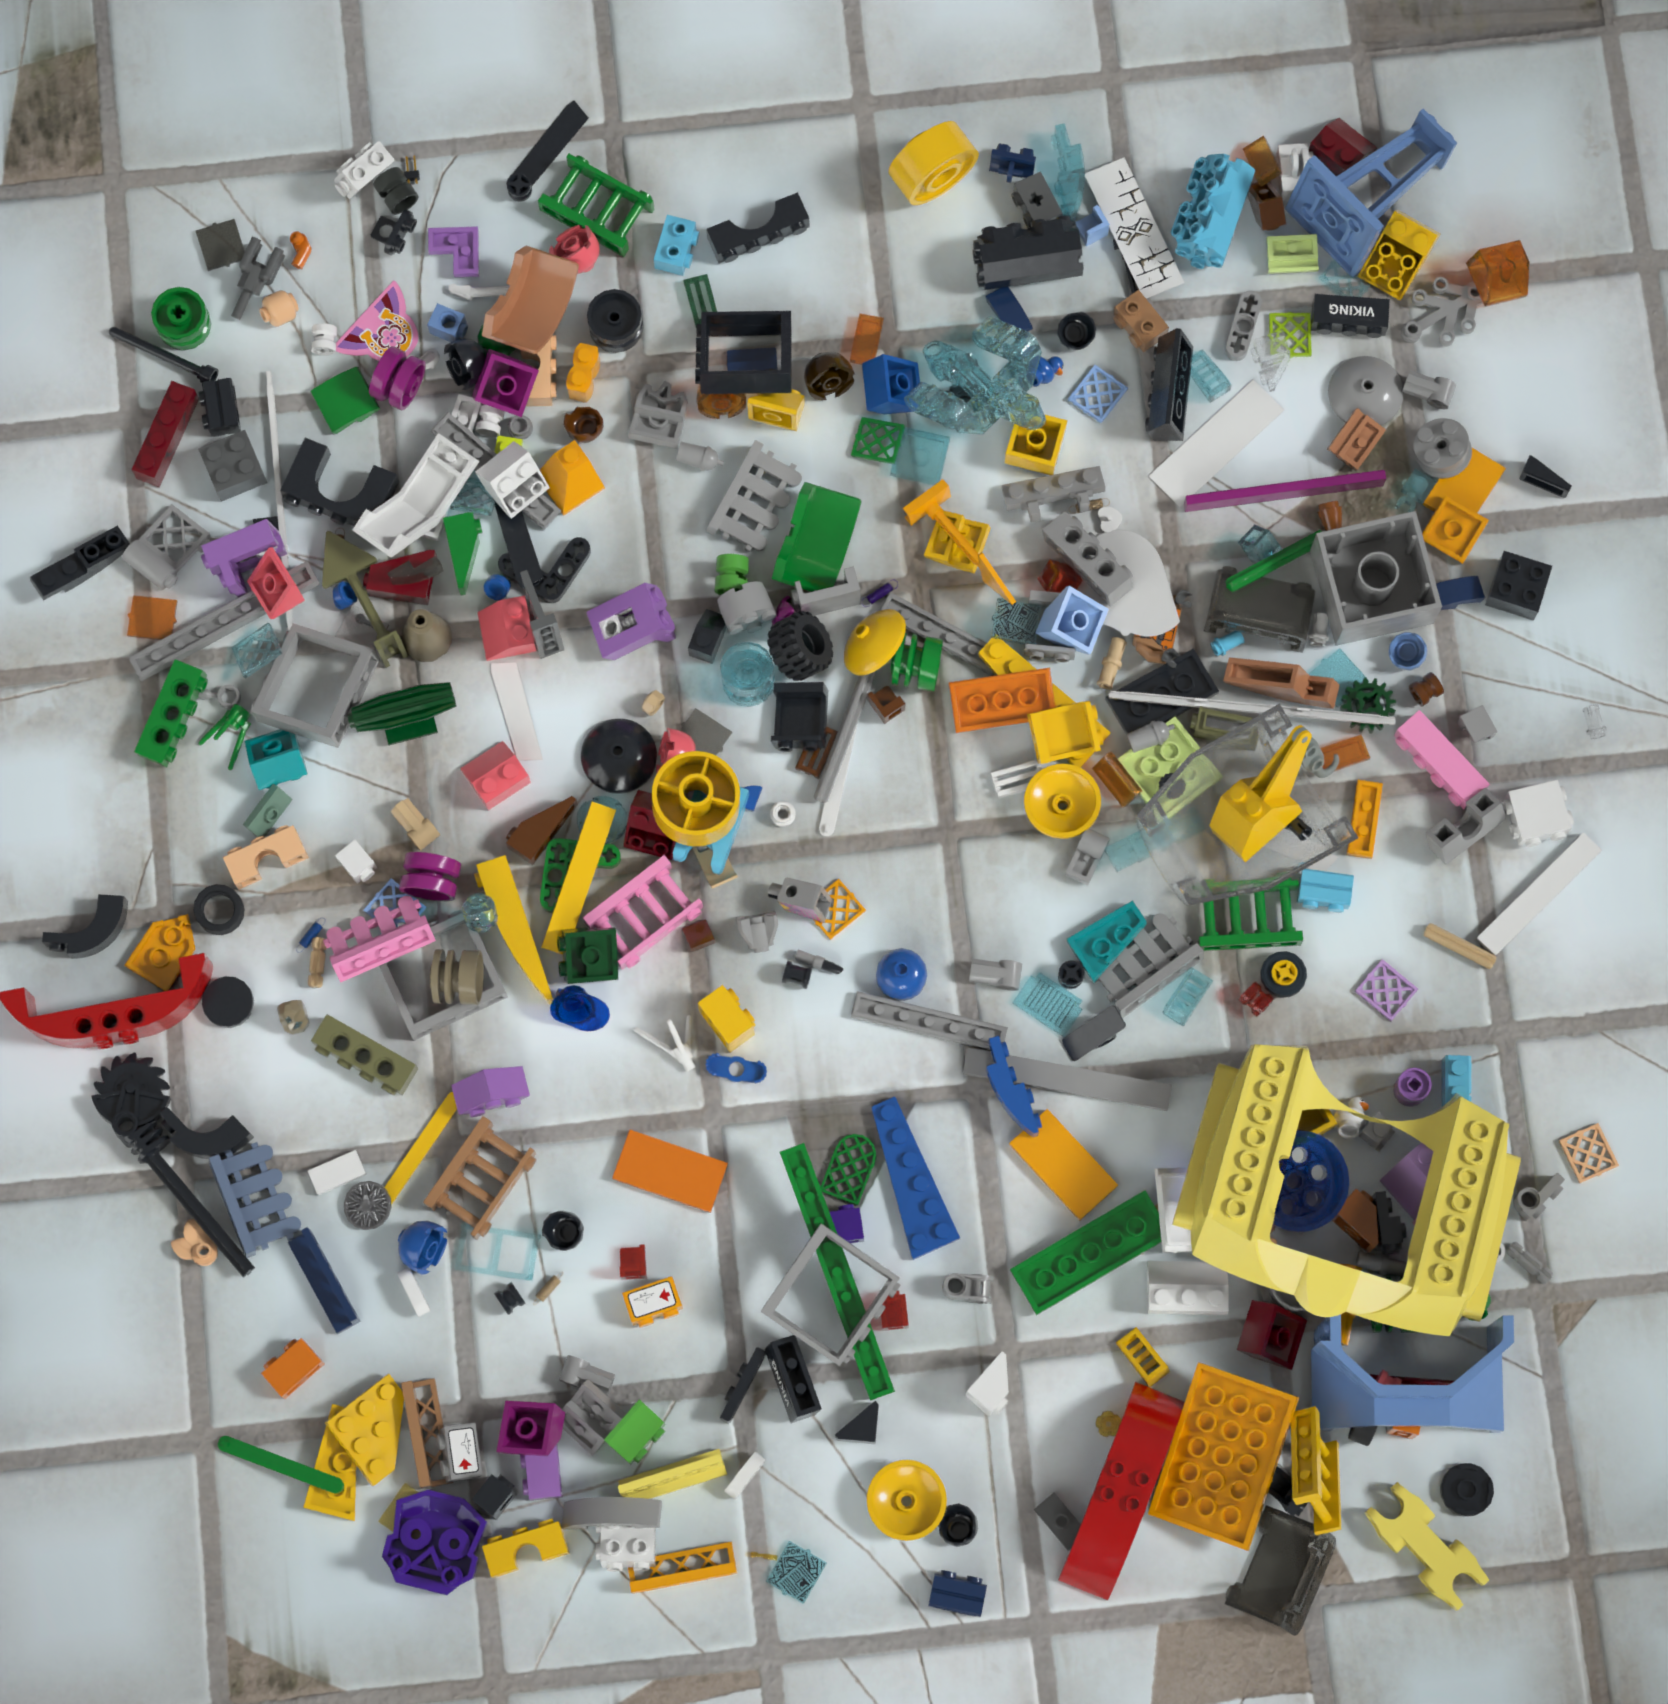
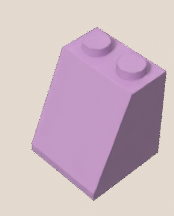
[1379,1143,1433,1220]

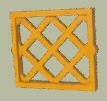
[813,879,866,940]

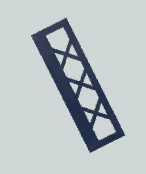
[287,1227,361,1334]

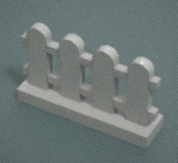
[706,440,802,552]
[1095,913,1204,1018]

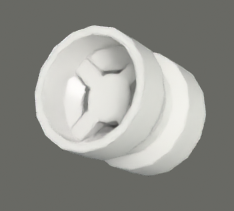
[311,323,337,355]
[475,405,505,438]

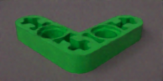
[540,838,621,913]

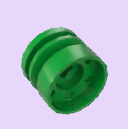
[890,633,943,692]

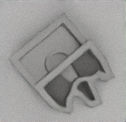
[628,381,688,449]

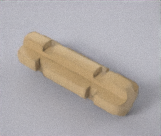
[308,937,326,988]

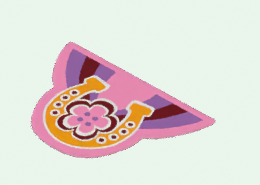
[336,281,418,361]

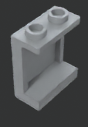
[791,566,860,616]
[1024,590,1076,663]

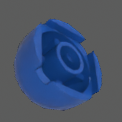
[876,948,927,1001]
[398,1220,447,1275]

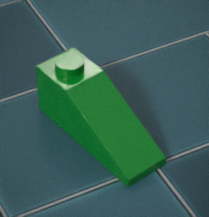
[443,511,483,596]

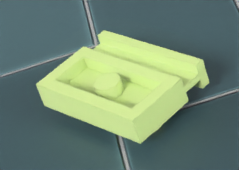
[1266,234,1319,274]

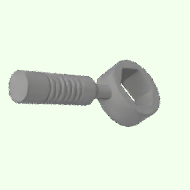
[179,685,241,709]

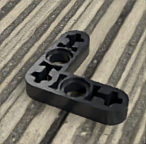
[498,537,591,603]

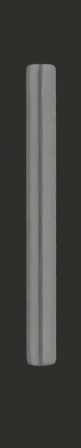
[814,670,877,802]

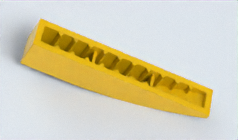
[474,855,554,1005]

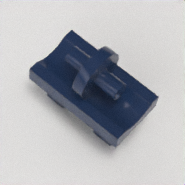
[989,143,1036,183]

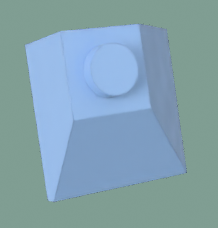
[1036,586,1109,655]

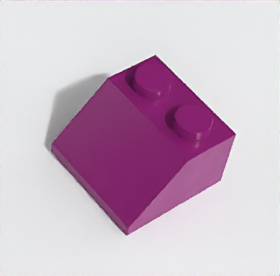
[472,349,539,417]
[496,1400,565,1456]

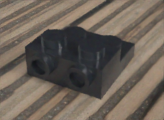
[1371,1191,1407,1255]

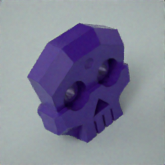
[382,1490,488,1595]

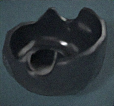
[1057,312,1096,350]
[542,1210,584,1251]
[938,1503,978,1547]

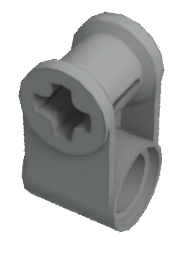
[942,1273,994,1304]

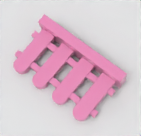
[323,896,436,983]

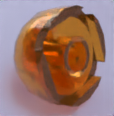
[696,384,746,419]

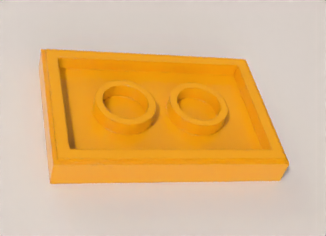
[1423,448,1506,513]

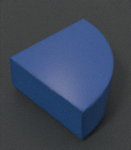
[744,785,762,812]

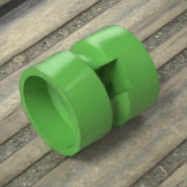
[714,554,749,595]

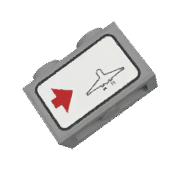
[436,1423,483,1483]

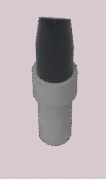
[795,949,843,974]

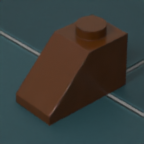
[1247,179,1286,231]

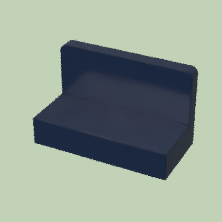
[727,347,778,371]

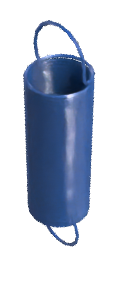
[296,918,325,953]

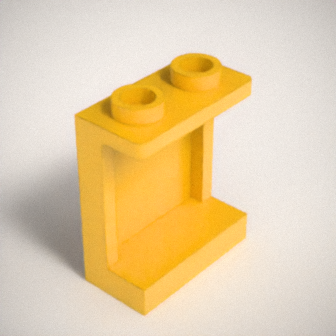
[1027,701,1103,764]

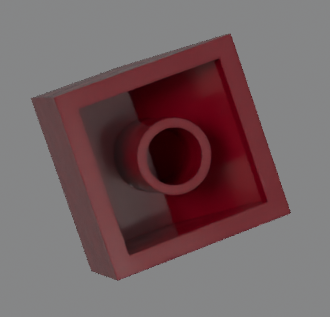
[1309,118,1377,176]
[1237,1300,1307,1370]

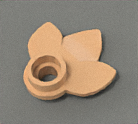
[171,1219,218,1266]

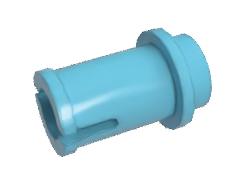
[1210,629,1245,656]

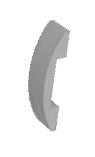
[562,1497,662,1529]

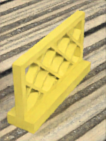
[618,1449,727,1499]

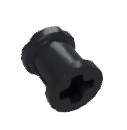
[782,961,813,989]

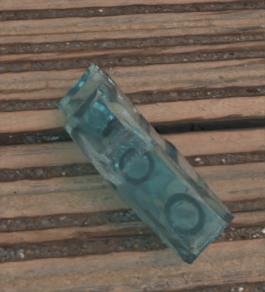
[1051,123,1085,222]

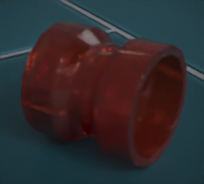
[1238,981,1274,1017]

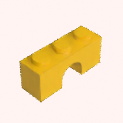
[482,1518,570,1578]

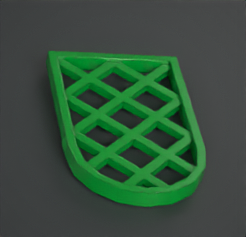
[820,1134,876,1206]

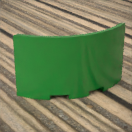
[772,482,862,592]

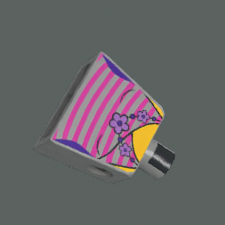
[768,877,833,923]

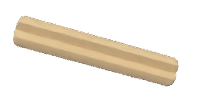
[1424,923,1497,969]

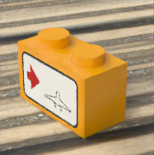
[622,1276,683,1328]

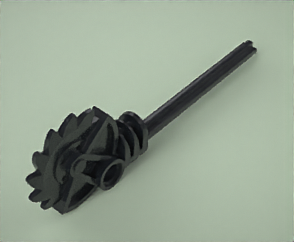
[91,1052,255,1278]

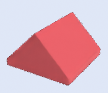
[247,547,305,619]

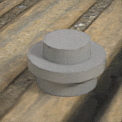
[508,415,533,440]

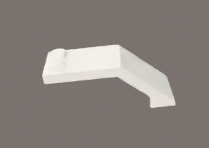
[353,433,479,557]

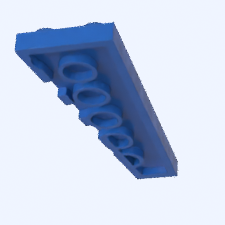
[871,1097,960,1260]

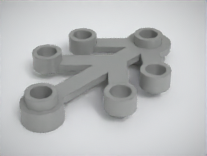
[1401,277,1487,347]

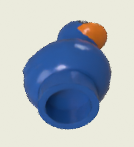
[1023,354,1064,387]

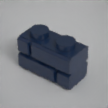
[928,1570,987,1618]

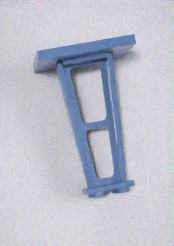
[1285,109,1457,278]

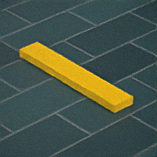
[541,801,616,955]

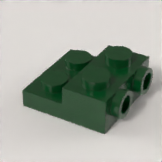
[557,927,619,984]

